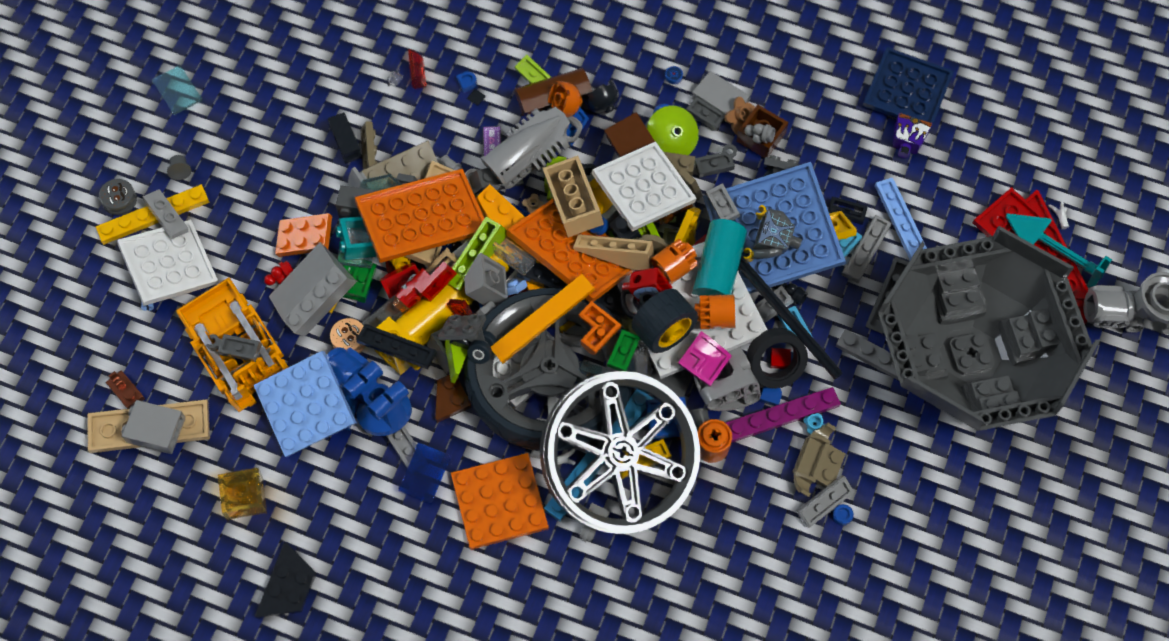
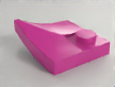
[678,331,732,387]

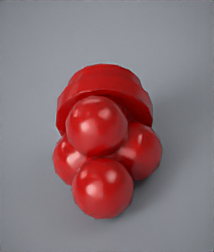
[264,261,293,286]

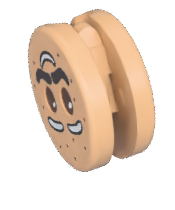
[330,318,366,353]

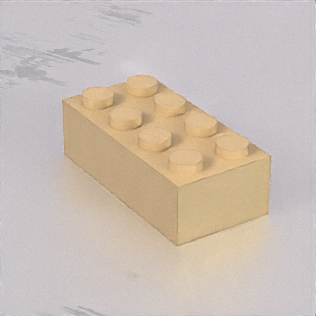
[543,156,604,237]

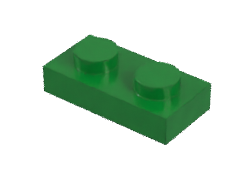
[607,330,641,371]

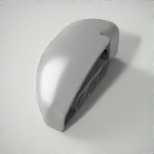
[693,347,761,411]

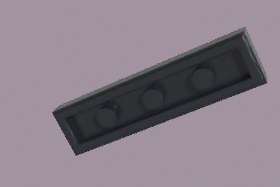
[356,324,437,369]

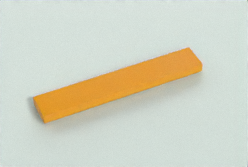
[491,274,595,364]

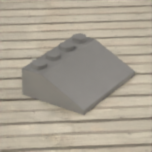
[269,242,357,336]

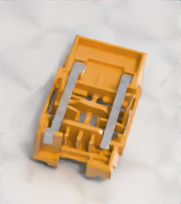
[176,277,289,412]

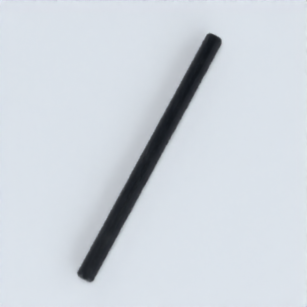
[739,256,842,379]

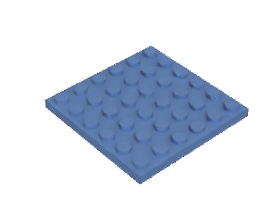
[703,162,846,294]

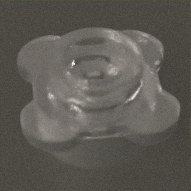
[387,69,403,87]

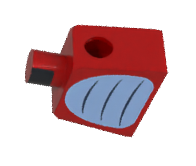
[622,267,672,303]

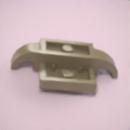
[792,423,845,497]

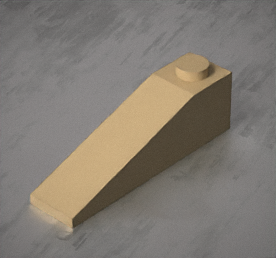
[573,234,654,270]

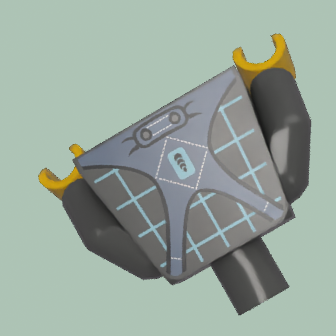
[744,205,802,262]

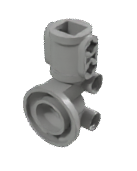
[1083,272,1169,334]

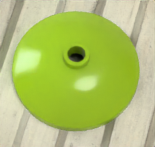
[646,106,699,155]

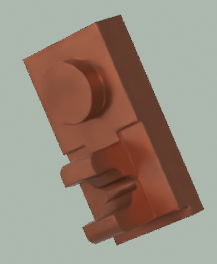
[105,370,145,409]

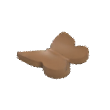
[725,97,755,135]

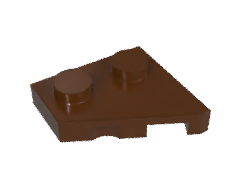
[435,374,472,423]

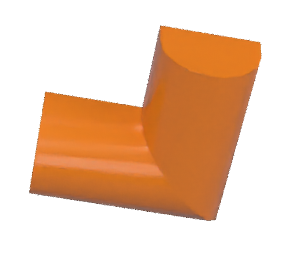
[579,301,622,355]

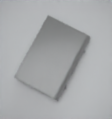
[691,71,750,124]

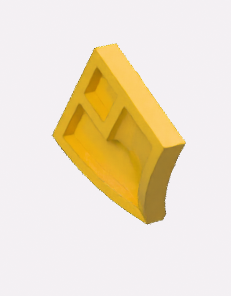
[674,207,701,246]

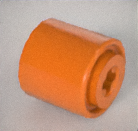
[697,419,732,463]

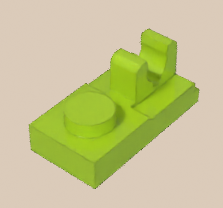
[514,54,551,84]

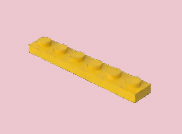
[95,184,210,245]

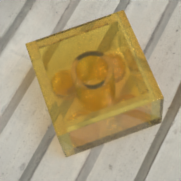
[218,467,267,520]

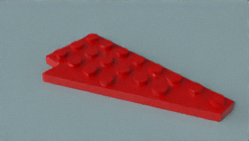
[973,187,1088,324]

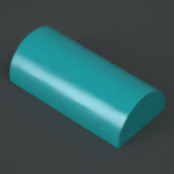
[692,219,747,296]

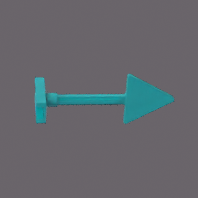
[1006,214,1112,288]

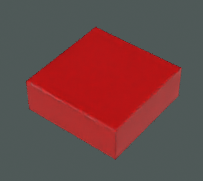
[771,348,791,369]

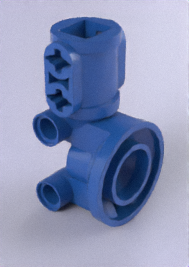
[326,347,412,436]

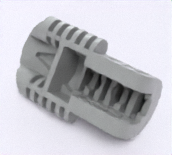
[480,107,570,189]

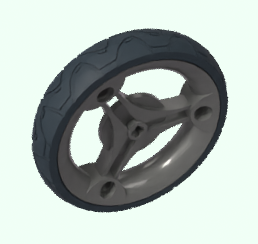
[464,288,636,451]

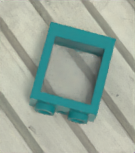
[336,217,377,260]

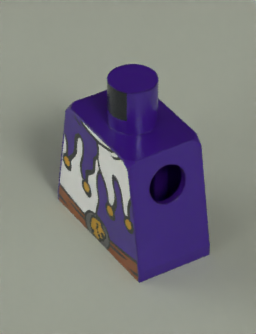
[892,113,933,158]

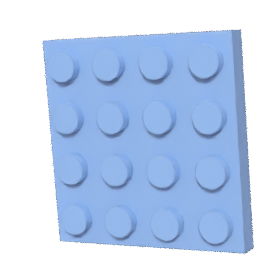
[254,351,356,457]

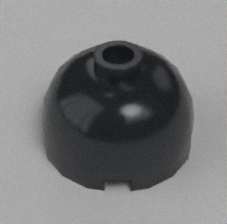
[582,80,619,114]

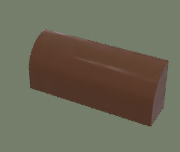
[514,68,593,116]

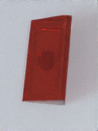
[408,49,427,89]

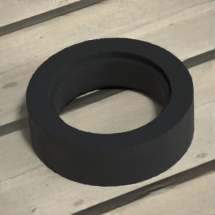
[746,328,808,388]

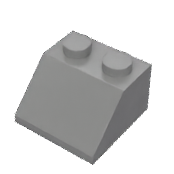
[464,253,508,306]

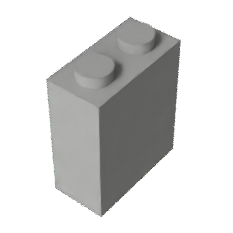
[121,400,186,454]

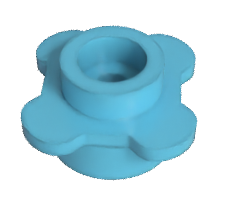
[803,413,824,434]

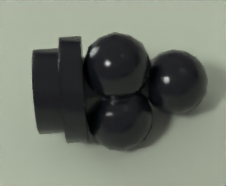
[777,283,808,306]

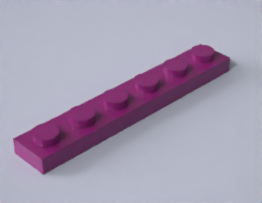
[726,387,841,443]

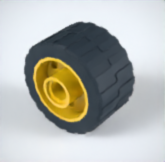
[632,289,698,353]

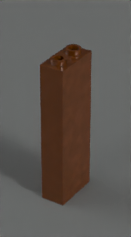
[604,112,693,225]

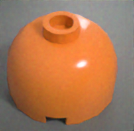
[548,81,582,118]

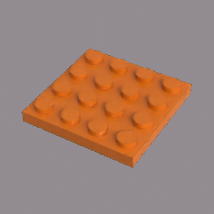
[451,453,549,550]

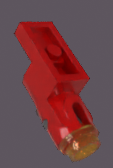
[392,261,457,313]

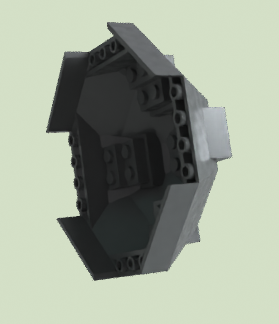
[878,226,1101,431]

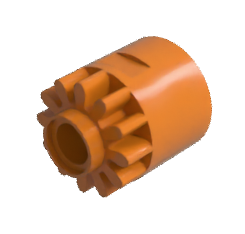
[651,239,698,285]
[695,294,735,329]

